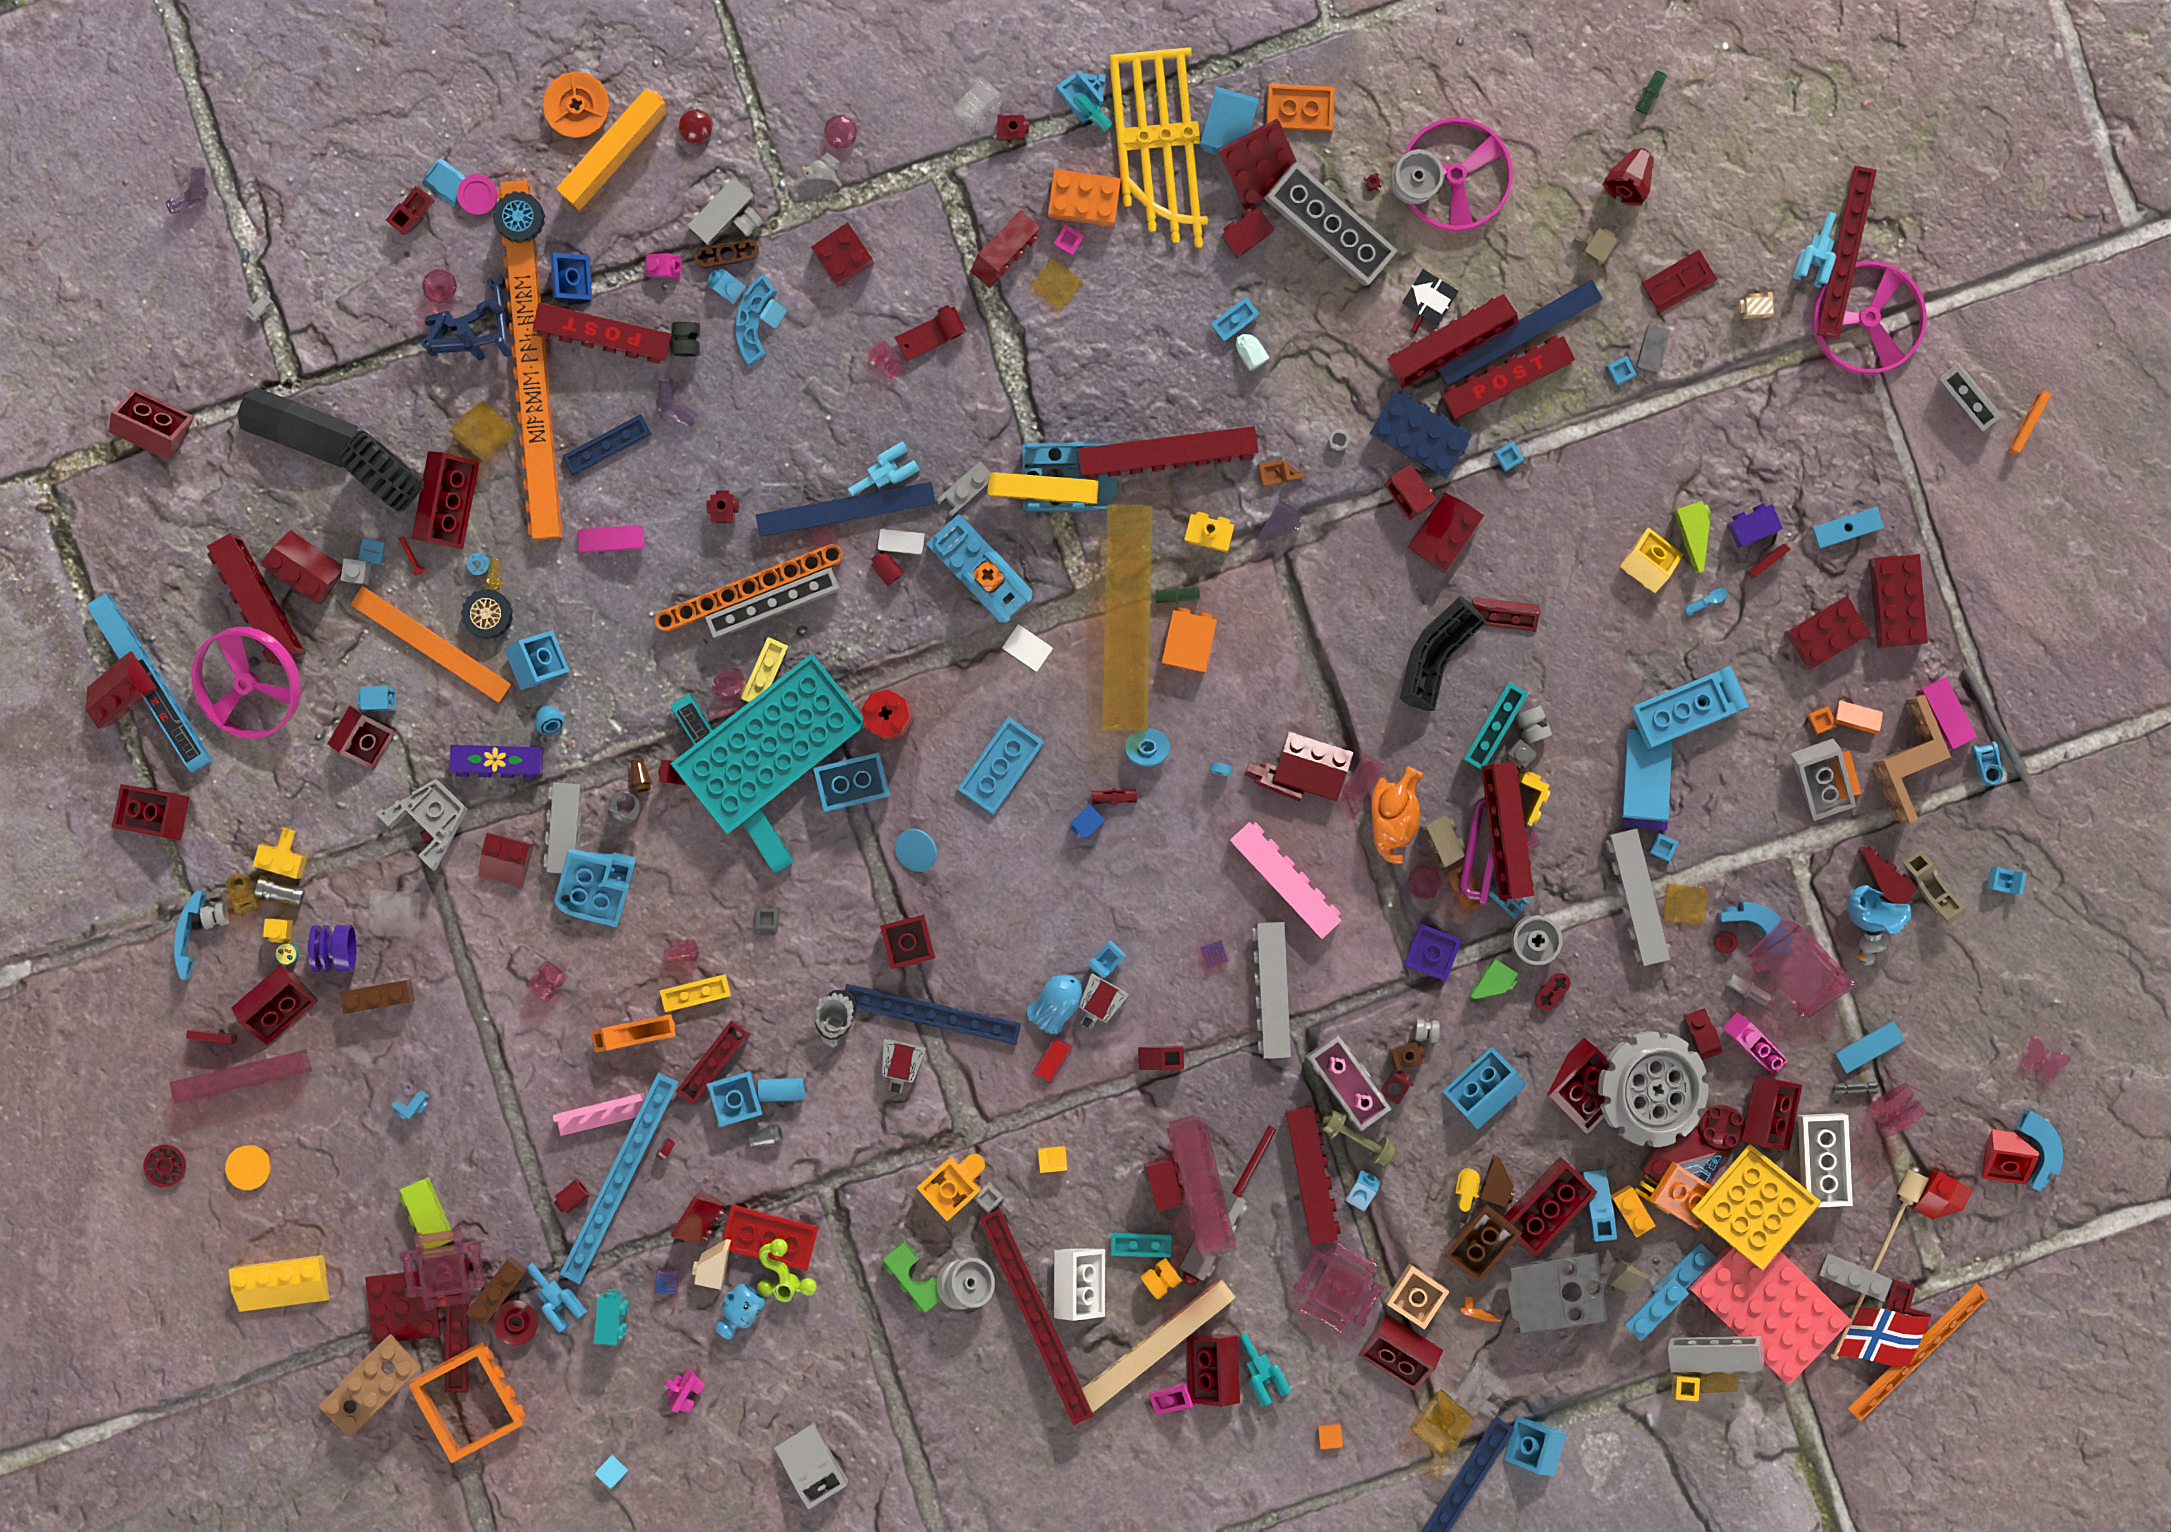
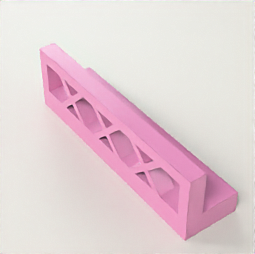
[553,1092,645,1136]

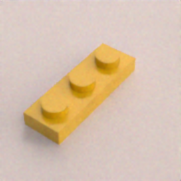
[660,974,731,1012]

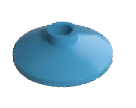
[1125,728,1170,766]

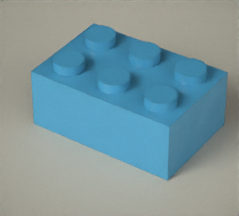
[813,752,891,812]

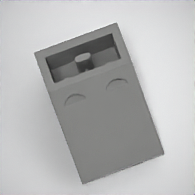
[775,1424,848,1510]

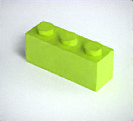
[399,1177,455,1252]

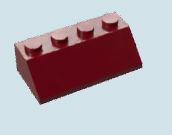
[411,451,480,549]
[1503,1157,1597,1257]

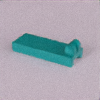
[1111,1232,1173,1258]

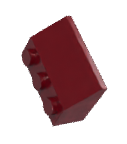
[108,388,194,460]
[1407,492,1485,573]
[260,530,343,605]
[86,651,157,729]
[1273,732,1353,802]
[231,964,318,1045]
[1742,1075,1803,1151]
[1359,1314,1443,1391]
[1187,1334,1240,1407]

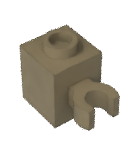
[1574,228,1618,266]

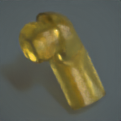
[487,559,503,590]

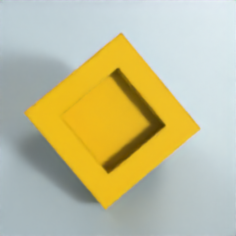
[1038,1146,1067,1173]

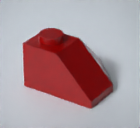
[1912,1169,1973,1219]

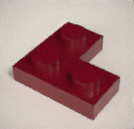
[1884,1279,1931,1334]

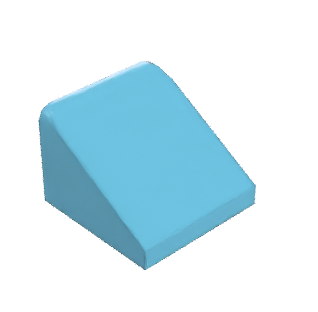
[760,299,787,329]
[595,1455,628,1489]

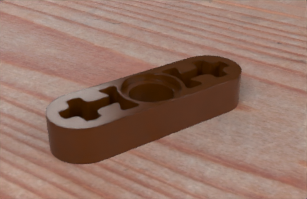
[694,239,759,269]

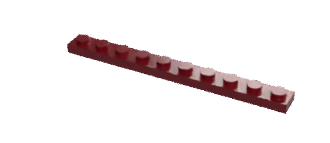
[979,1209,1094,1426]

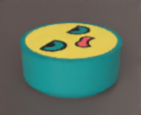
[275,943,299,965]

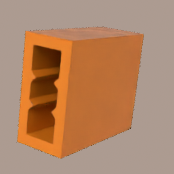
[1161,607,1217,673]

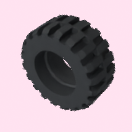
[337,430,424,512]

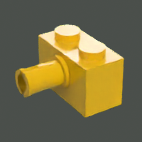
[1184,511,1234,553]
[253,827,308,879]

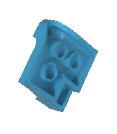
[554,848,635,927]

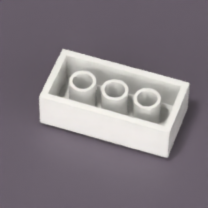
[1798,1113,1853,1207]

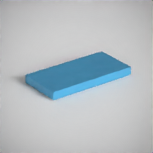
[957,717,1045,815]
[1622,729,1672,822]

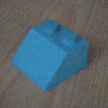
[504,630,570,690]
[1504,1417,1567,1476]

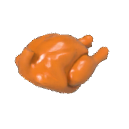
[1371,766,1423,864]

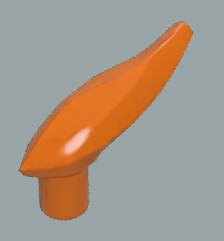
[1460,1297,1502,1322]

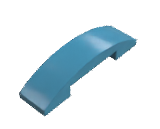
[174,890,207,980]

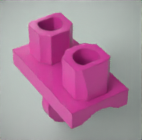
[664,1368,705,1413]

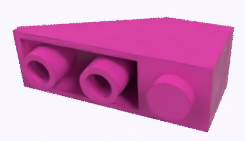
[1722,1012,1789,1077]

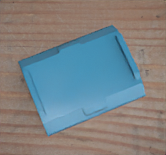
[422,158,466,207]

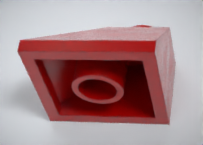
[1982,1129,2039,1185]

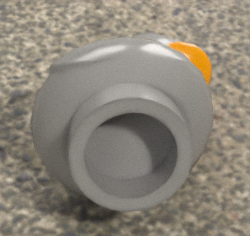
[1857,931,1887,965]

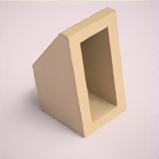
[692,1239,731,1290]

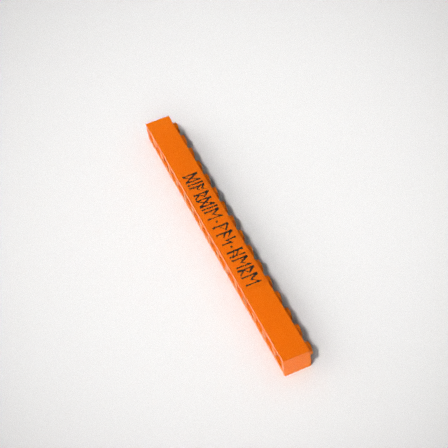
[497,180,563,540]

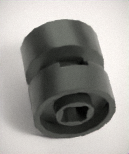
[671,322,700,357]

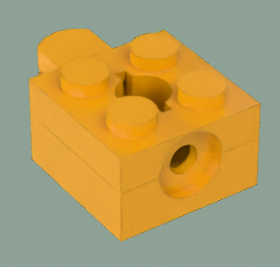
[917,1153,985,1221]

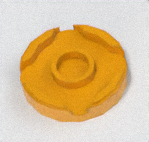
[225,1145,271,1190]

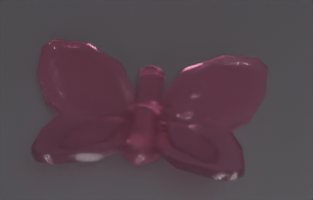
[2020,1035,2071,1083]

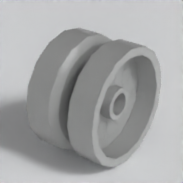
[1389,149,1444,205]
[1510,915,1563,965]
[937,1258,995,1310]

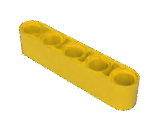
[987,473,1099,504]

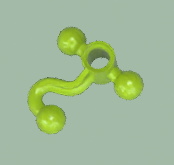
[757,1239,817,1302]

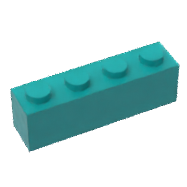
[1461,682,1529,771]

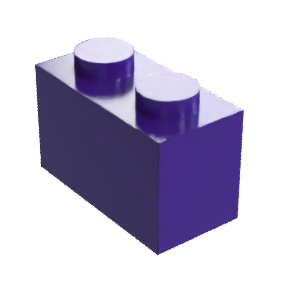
[1728,503,1783,548]

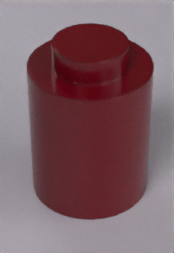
[870,551,905,586]
[554,1179,590,1213]

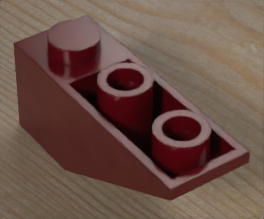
[1858,846,1918,904]

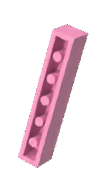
[1229,822,1342,939]

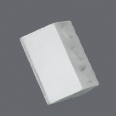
[1054,1249,1105,1321]

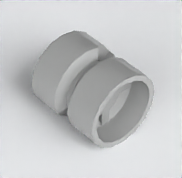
[1515,705,1553,744]

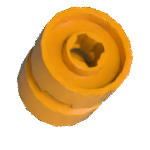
[1140,1258,1183,1300]

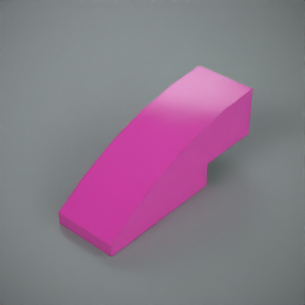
[578,525,645,553]

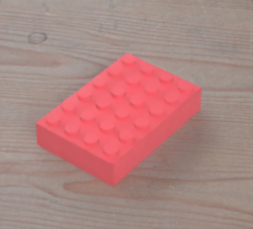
[1688,1244,1852,1385]

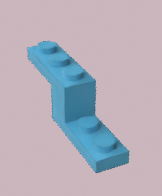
[1624,1242,1716,1341]

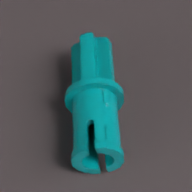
[1073,93,1112,132]

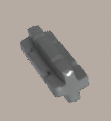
[1833,1082,1878,1096]

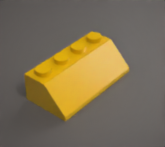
[229,1255,330,1312]

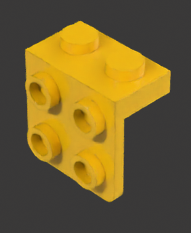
[1518,772,1550,826]

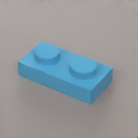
[1211,297,1260,342]

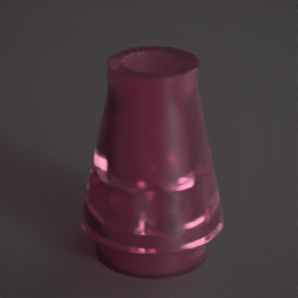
[664,939,699,963]

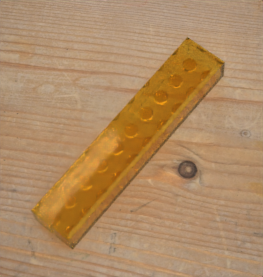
[1102,505,1153,731]

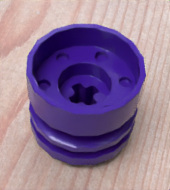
[308,925,357,972]

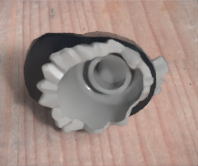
[815,990,857,1048]

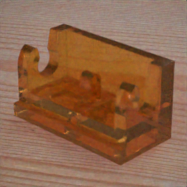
[1444,864,1487,914]

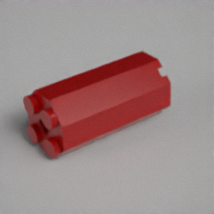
[861,689,914,740]

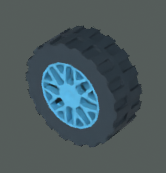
[493,191,545,243]

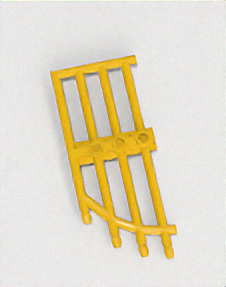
[1109,47,1208,248]

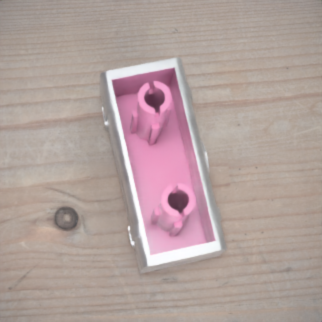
[1306,1034,1391,1131]

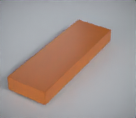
[2007,390,2052,455]

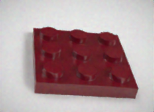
[1217,119,1297,210]
[365,1269,441,1344]

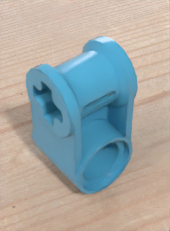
[1971,741,2003,786]

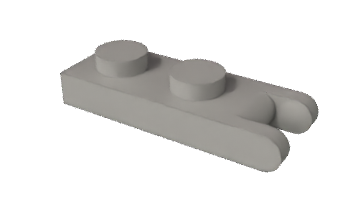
[935,461,991,518]

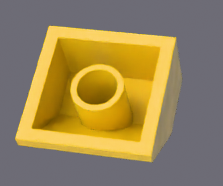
[1620,528,1684,593]

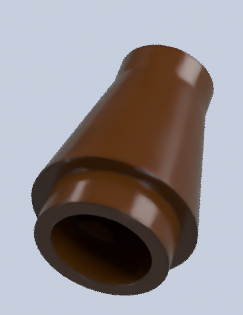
[630,758,652,793]

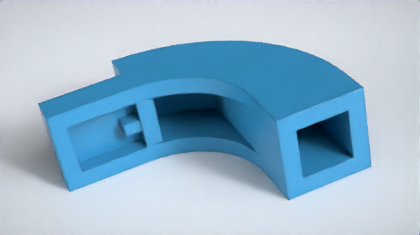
[1717,902,1792,955]
[2015,1109,2063,1191]

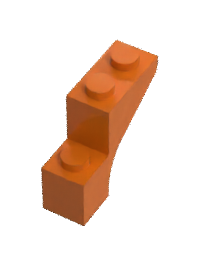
[591,1014,676,1053]

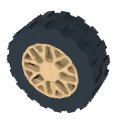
[461,589,513,639]

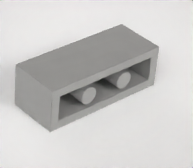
[688,177,755,246]
[1940,362,2001,431]
[1819,1253,1892,1302]

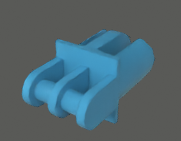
[1488,882,1530,920]

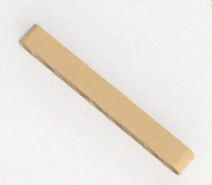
[1082,1279,1235,1412]

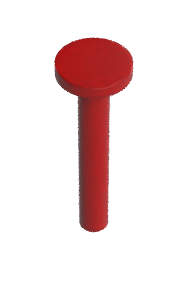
[399,536,426,576]

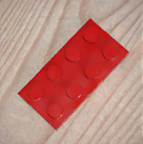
[722,1204,819,1271]

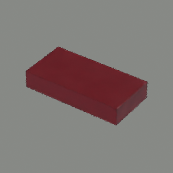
[1747,544,1791,579]
[186,1029,237,1045]

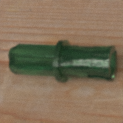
[1635,70,1667,115]
[1155,586,1200,604]

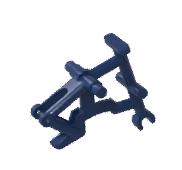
[421,275,512,361]

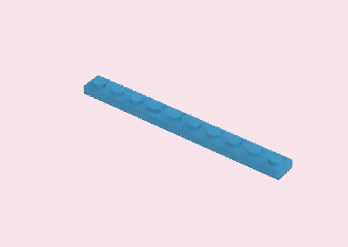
[559,1072,679,1284]

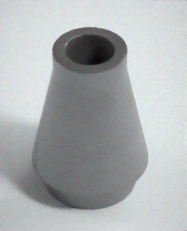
[749,1124,784,1148]

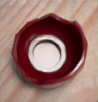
[679,109,713,144]

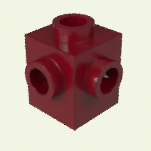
[706,490,739,524]

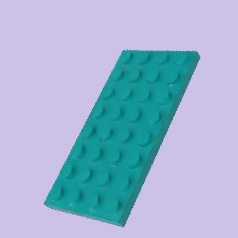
[671,653,865,835]

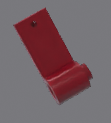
[894,305,967,362]

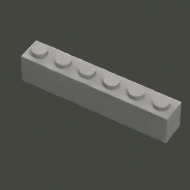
[705,567,841,639]
[1606,829,1670,966]
[1252,922,1291,1059]

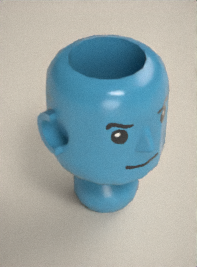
[715,1284,765,1340]

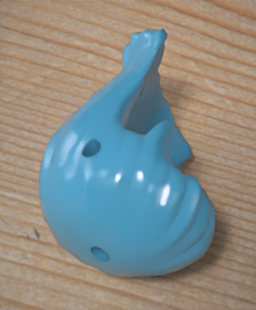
[1847,885,1911,935]
[1027,974,1082,1035]

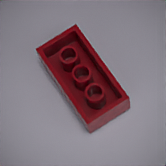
[1869,554,1928,648]

